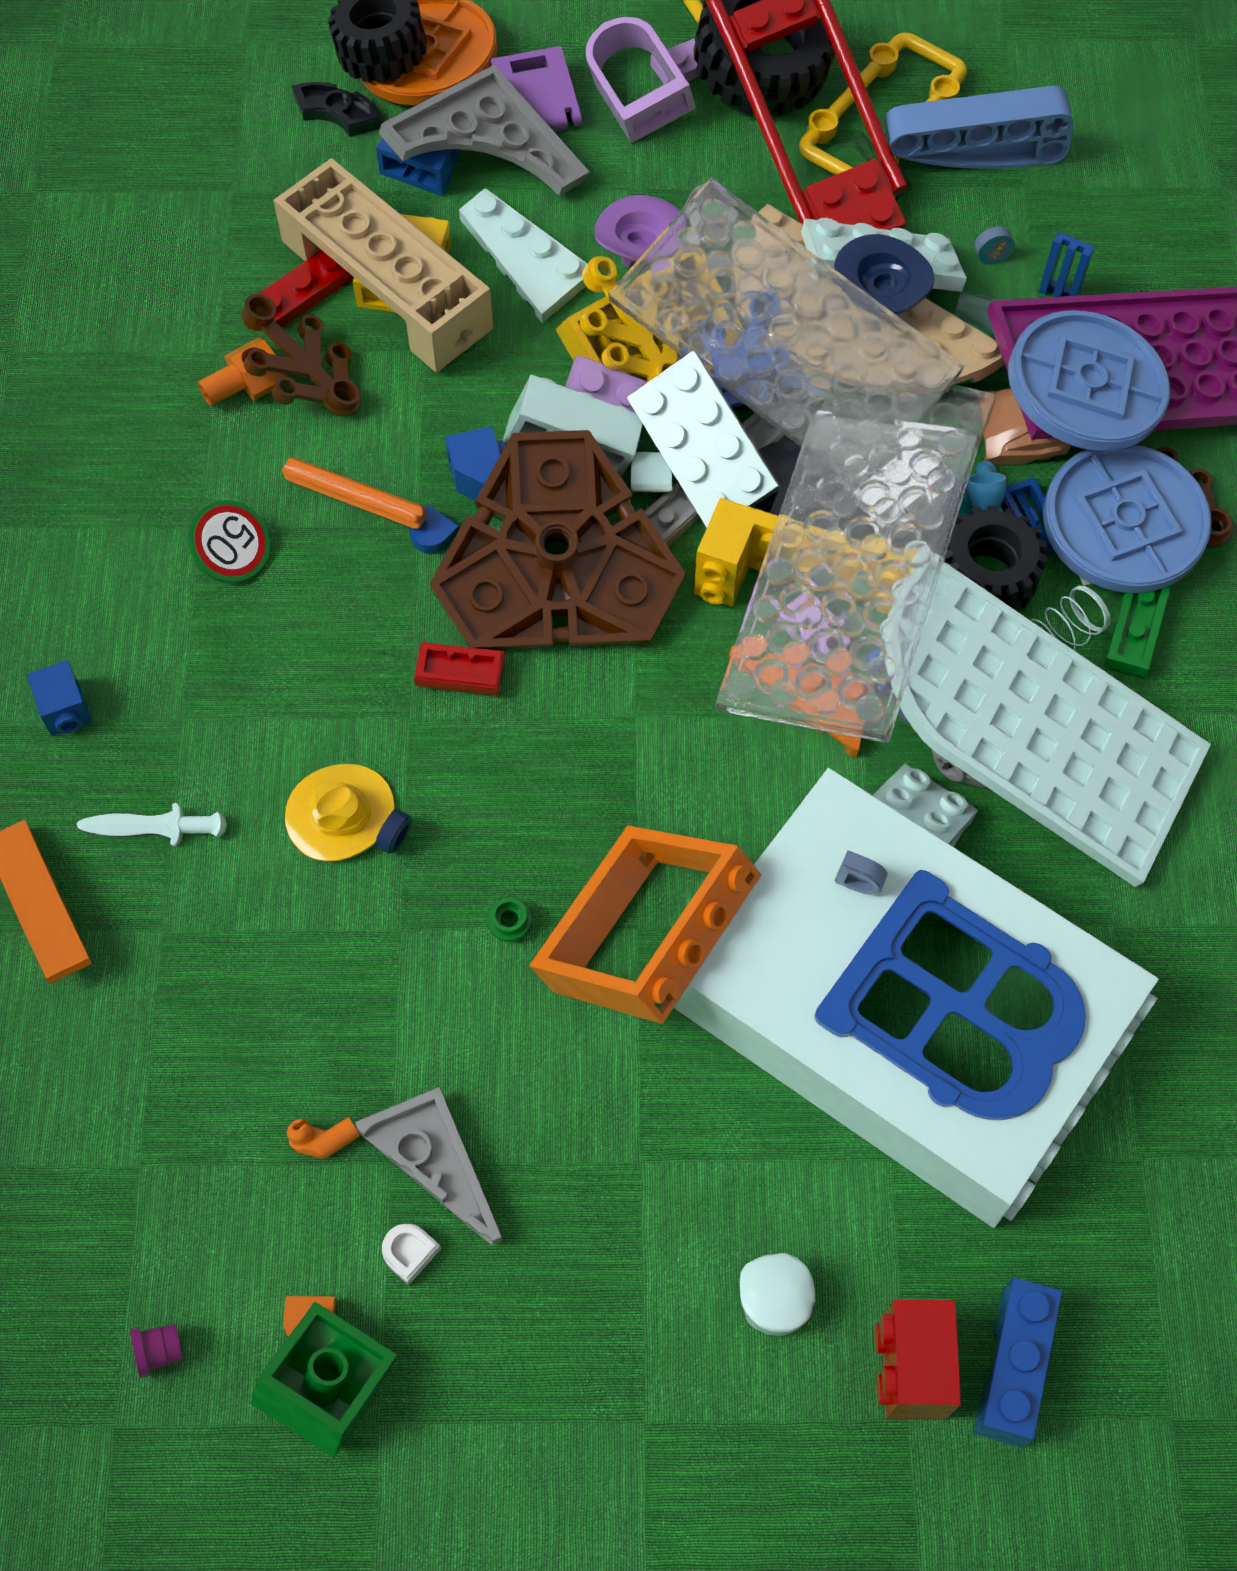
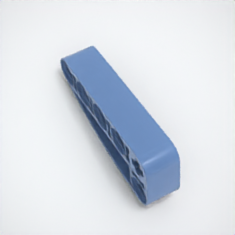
[884,86,1074,169]

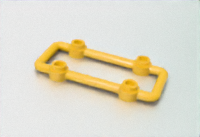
[799,32,967,175]

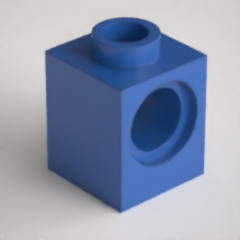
[26,660,92,736]

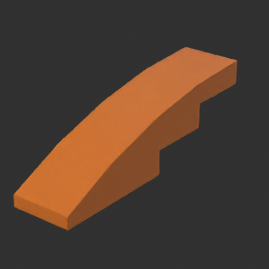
[0,819,92,984]

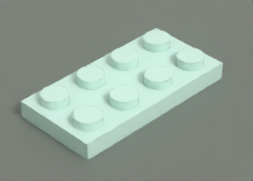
[801,218,967,292]
[627,350,780,527]

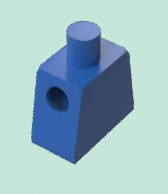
[376,139,460,197]

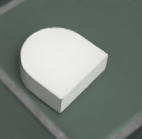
[382,1224,441,1285]

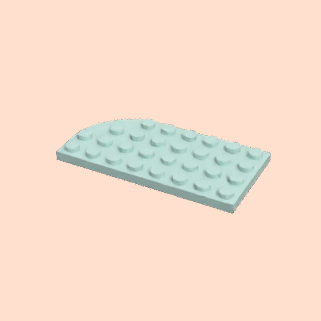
[885,551,1211,887]

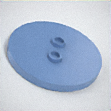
[1008,310,1170,451]
[1043,445,1211,593]

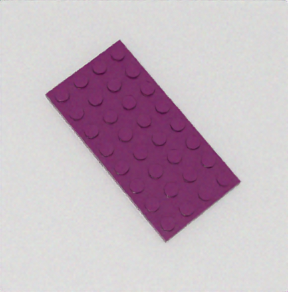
[987,287,1237,440]

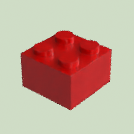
[874,1299,961,1420]

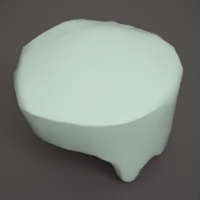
[740,1253,815,1336]

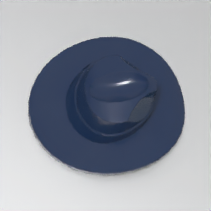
[834,234,934,316]

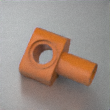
[197,338,288,407]

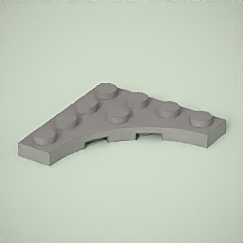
[379,65,590,196]

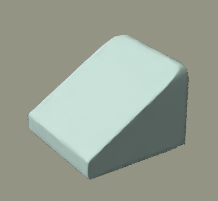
[631,452,672,492]

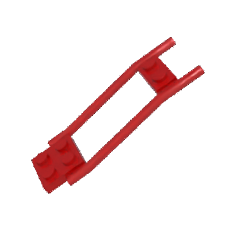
[705,0,908,230]

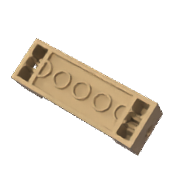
[273,158,493,373]

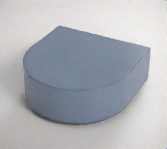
[834,850,888,894]

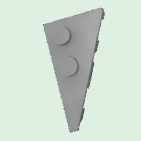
[355,1087,502,1246]

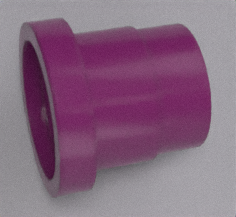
[129,1324,183,1379]

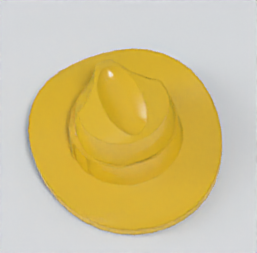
[285,764,395,862]

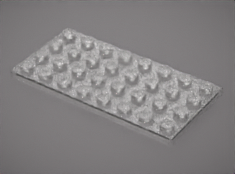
[608,177,964,490]
[715,409,980,743]

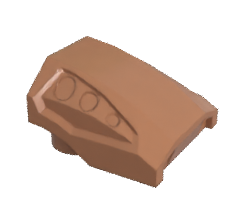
[974,388,1071,465]

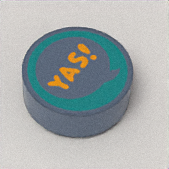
[974,226,1015,265]

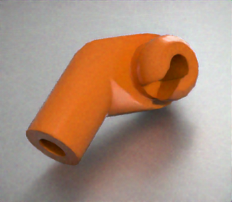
[286,1117,360,1159]

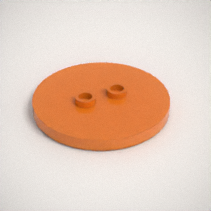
[360,0,498,106]

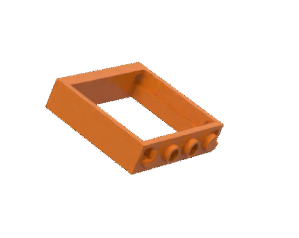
[529,825,761,1024]

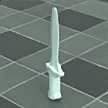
[77,803,227,847]

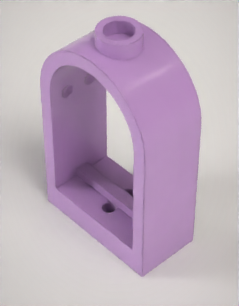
[586,17,696,144]

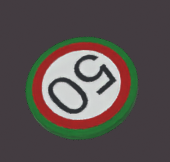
[188,500,270,583]

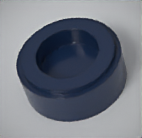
[375,808,412,854]

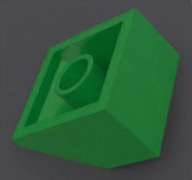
[251,1301,397,1458]

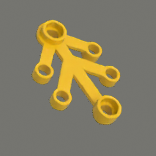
[580,256,689,382]

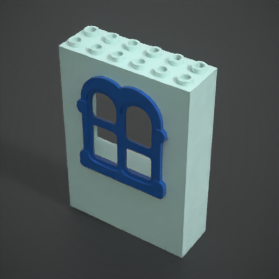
[674,768,1159,1228]

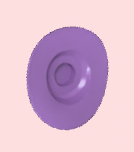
[594,195,687,268]

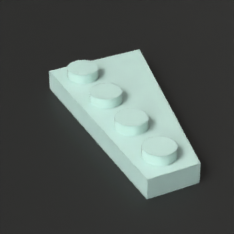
[459,188,587,324]

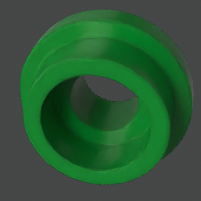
[487,898,532,942]

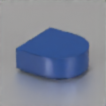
[409,504,459,553]

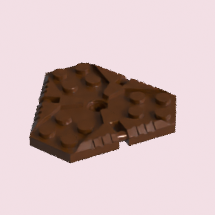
[429,430,686,651]

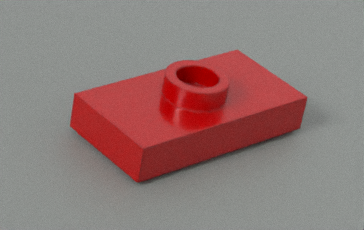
[414,642,505,695]

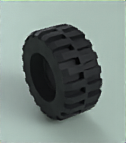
[693,0,835,116]

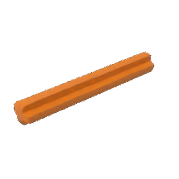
[282,457,427,529]

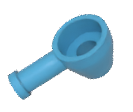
[965,461,1007,511]

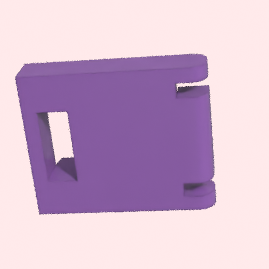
[490,46,582,132]

